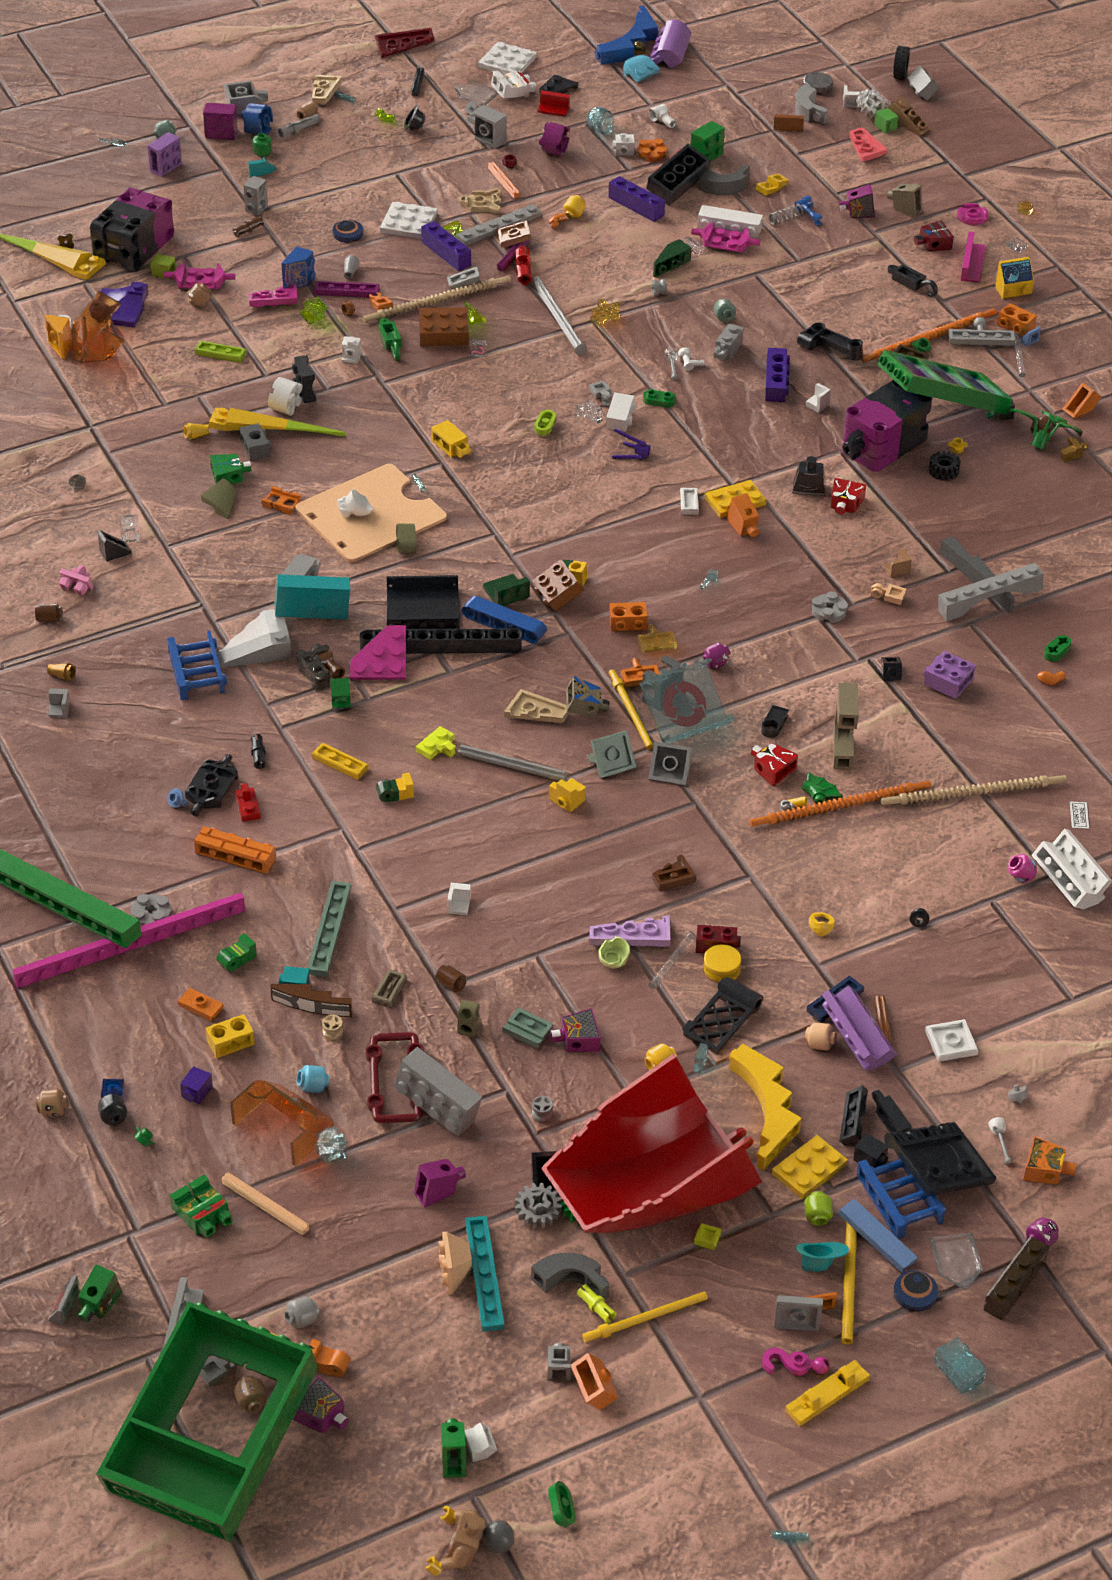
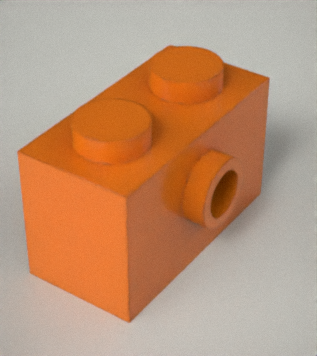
[571,1353,619,1410]

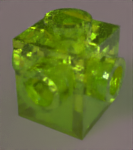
[299,296,328,325]

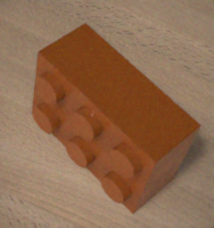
[419,307,469,346]

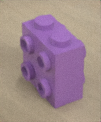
[147,132,182,177]
[923,651,976,699]

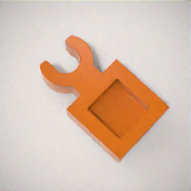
[369,292,393,311]

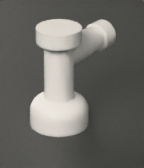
[678,347,704,371]

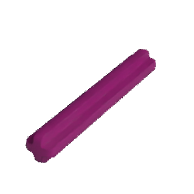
[497,240,530,271]

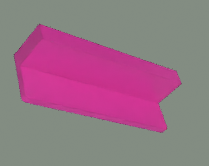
[961,232,986,283]

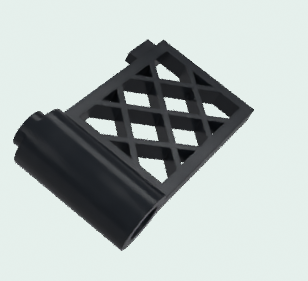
[682,977,764,1055]

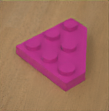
[350,625,406,680]

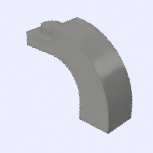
[795,84,828,125]

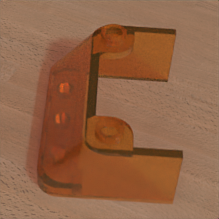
[71,291,124,363]
[230,1080,334,1167]

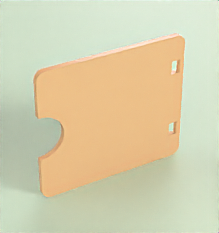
[295,464,446,562]

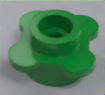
[912,338,931,353]
[134,1126,155,1147]

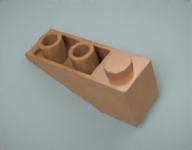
[888,96,931,136]

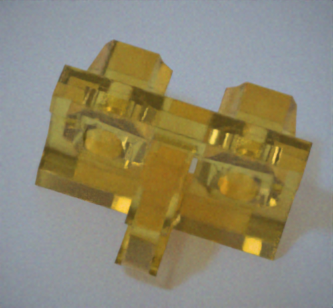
[590,298,621,326]

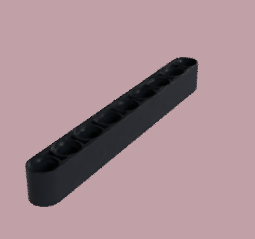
[359,628,522,654]

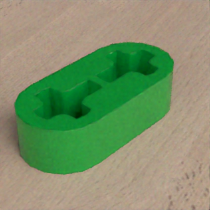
[1044,635,1071,662]

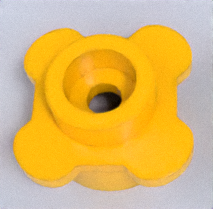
[947,437,968,453]

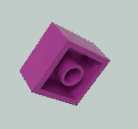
[203,102,238,140]

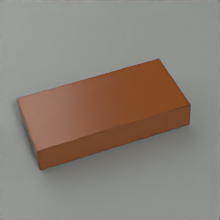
[773,114,804,131]

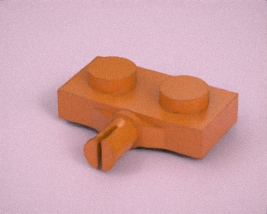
[621,658,661,688]

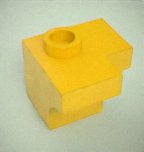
[549,778,586,812]

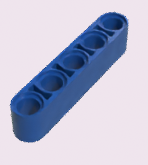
[461,596,547,644]

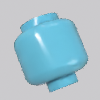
[297,1065,329,1093]

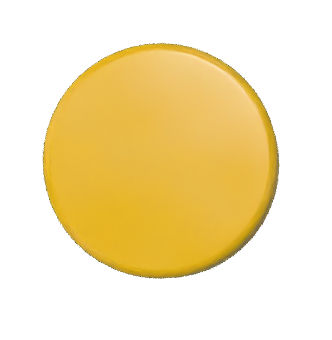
[703,945,742,982]

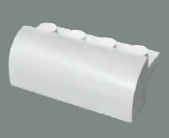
[1032,829,1112,909]

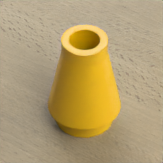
[183,423,210,440]

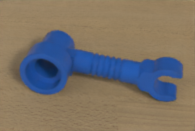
[794,195,823,226]

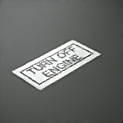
[1070,802,1089,829]

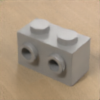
[907,65,940,100]

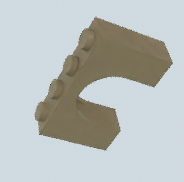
[833,683,859,770]

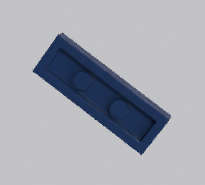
[806,975,864,1023]

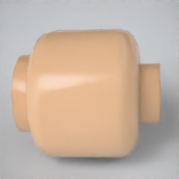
[805,1022,837,1051]

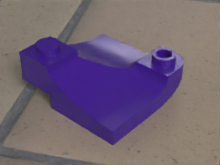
[89,282,149,328]

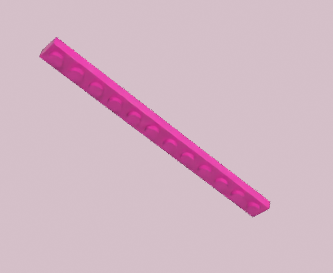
[12,892,245,988]

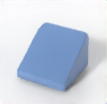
[1020,327,1041,347]

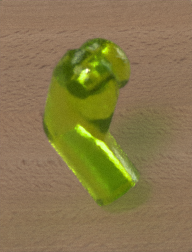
[375,108,395,122]

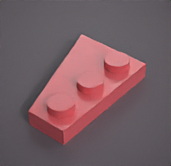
[849,127,888,162]

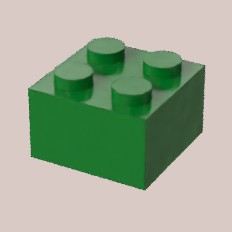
[690,121,725,161]

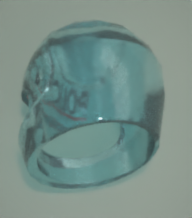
[587,106,614,135]

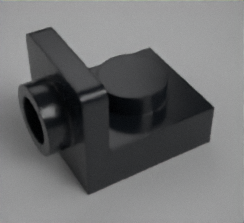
[881,657,902,681]

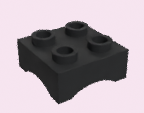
[292,355,316,404]

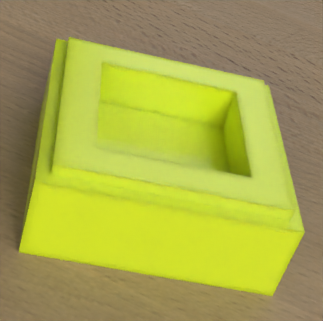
[694,1223,722,1250]

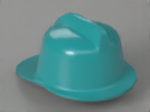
[796,1242,849,1272]

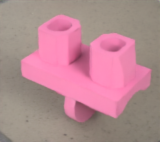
[59,565,94,596]

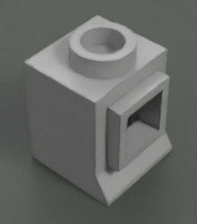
[548,1343,571,1380]

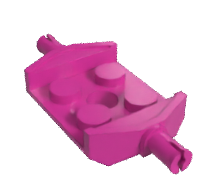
[691,222,761,253]
[164,263,236,289]

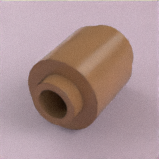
[297,101,319,120]

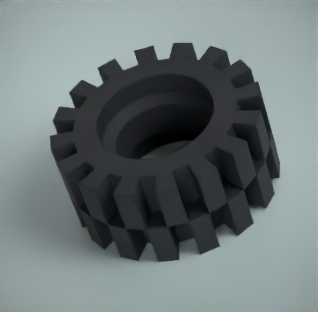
[929,451,961,481]

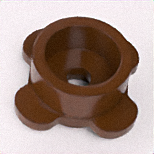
[57,233,74,249]

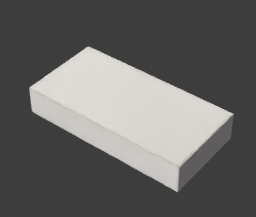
[680,488,699,515]

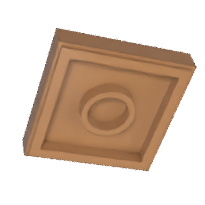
[497,221,532,248]

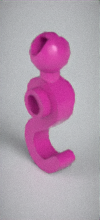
[762,1348,830,1376]

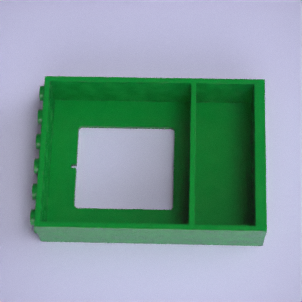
[96,1301,318,1543]

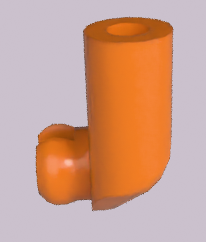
[549,213,567,228]

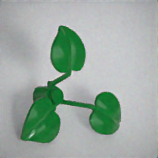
[1008,409,1083,450]

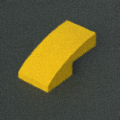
[755,173,789,196]

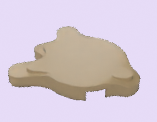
[459,188,501,214]

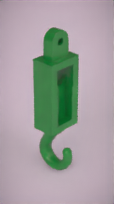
[378,318,402,361]

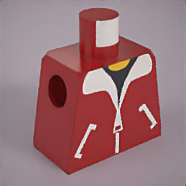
[831,478,866,515]
[751,743,798,787]

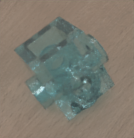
[314,1127,347,1164]

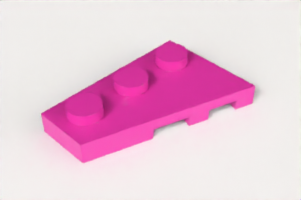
[249,284,298,307]

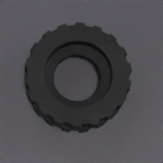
[893,46,910,80]

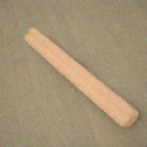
[222,1172,309,1235]

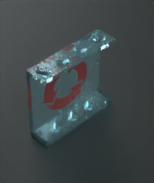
[640,658,735,744]

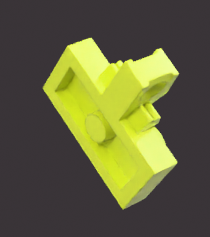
[416,726,456,760]

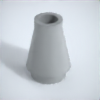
[344,255,360,279]

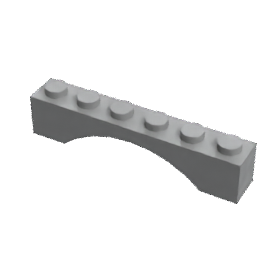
[938,563,1044,622]

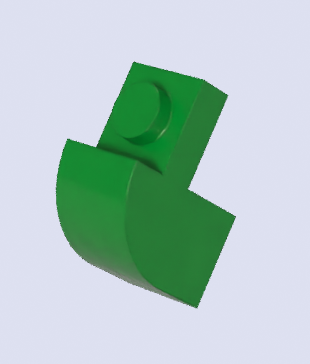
[330,678,351,708]

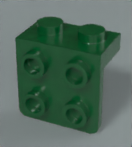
[483,574,530,606]

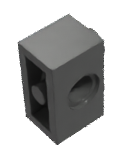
[239,423,272,461]

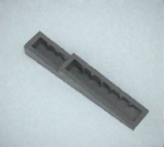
[940,536,1015,613]

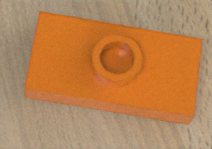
[178,988,224,1022]

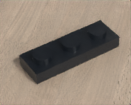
[839,1085,868,1146]

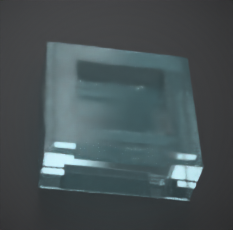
[693,1043,708,1073]

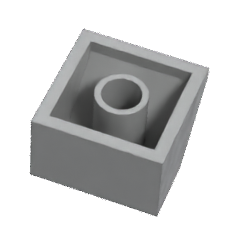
[648,741,694,785]

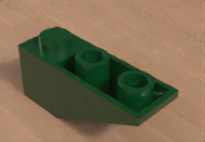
[653,239,692,277]

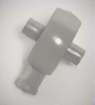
[465,101,479,115]
[1008,1085,1028,1104]

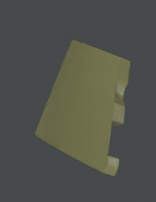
[201,478,237,519]

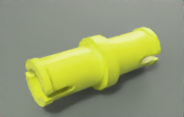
[577,1285,617,1324]

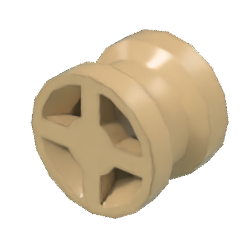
[322,1015,343,1041]

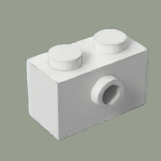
[606,393,637,432]

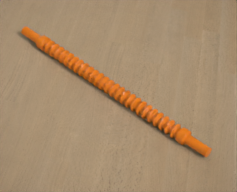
[861,308,997,363]
[749,780,931,827]

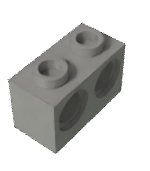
[243,176,268,215]

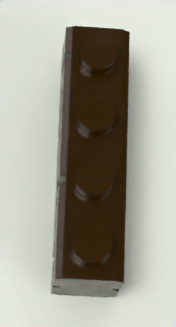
[983,1237,1049,1320]

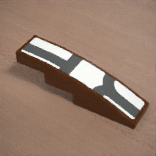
[270,984,352,1017]

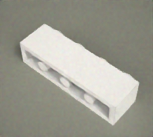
[697,205,763,238]

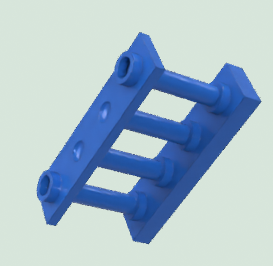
[167,631,227,700]
[857,1158,946,1239]

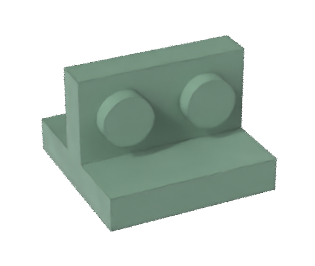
[587,730,636,778]

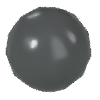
[482,1520,515,1554]

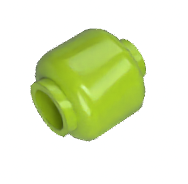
[804,1191,833,1226]

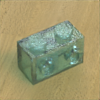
[934,1337,986,1395]

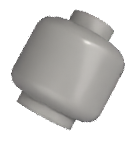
[284,1296,319,1329]

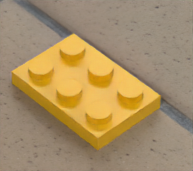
[705,480,767,518]
[772,1135,848,1200]

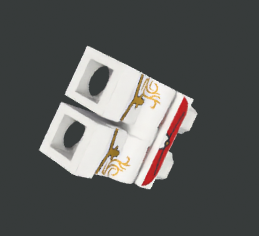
[491,71,536,98]

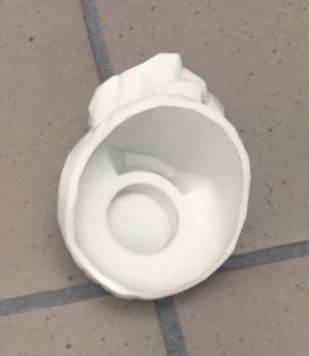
[338,489,373,517]

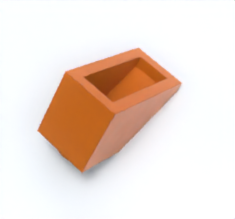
[1062,382,1102,419]

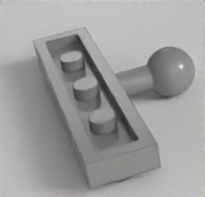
[948,317,1015,346]

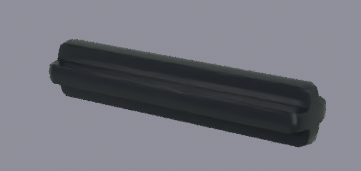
[411,67,425,96]

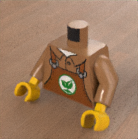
[425,1506,485,1576]

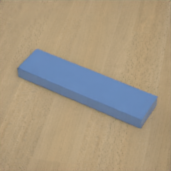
[838,1199,918,1273]

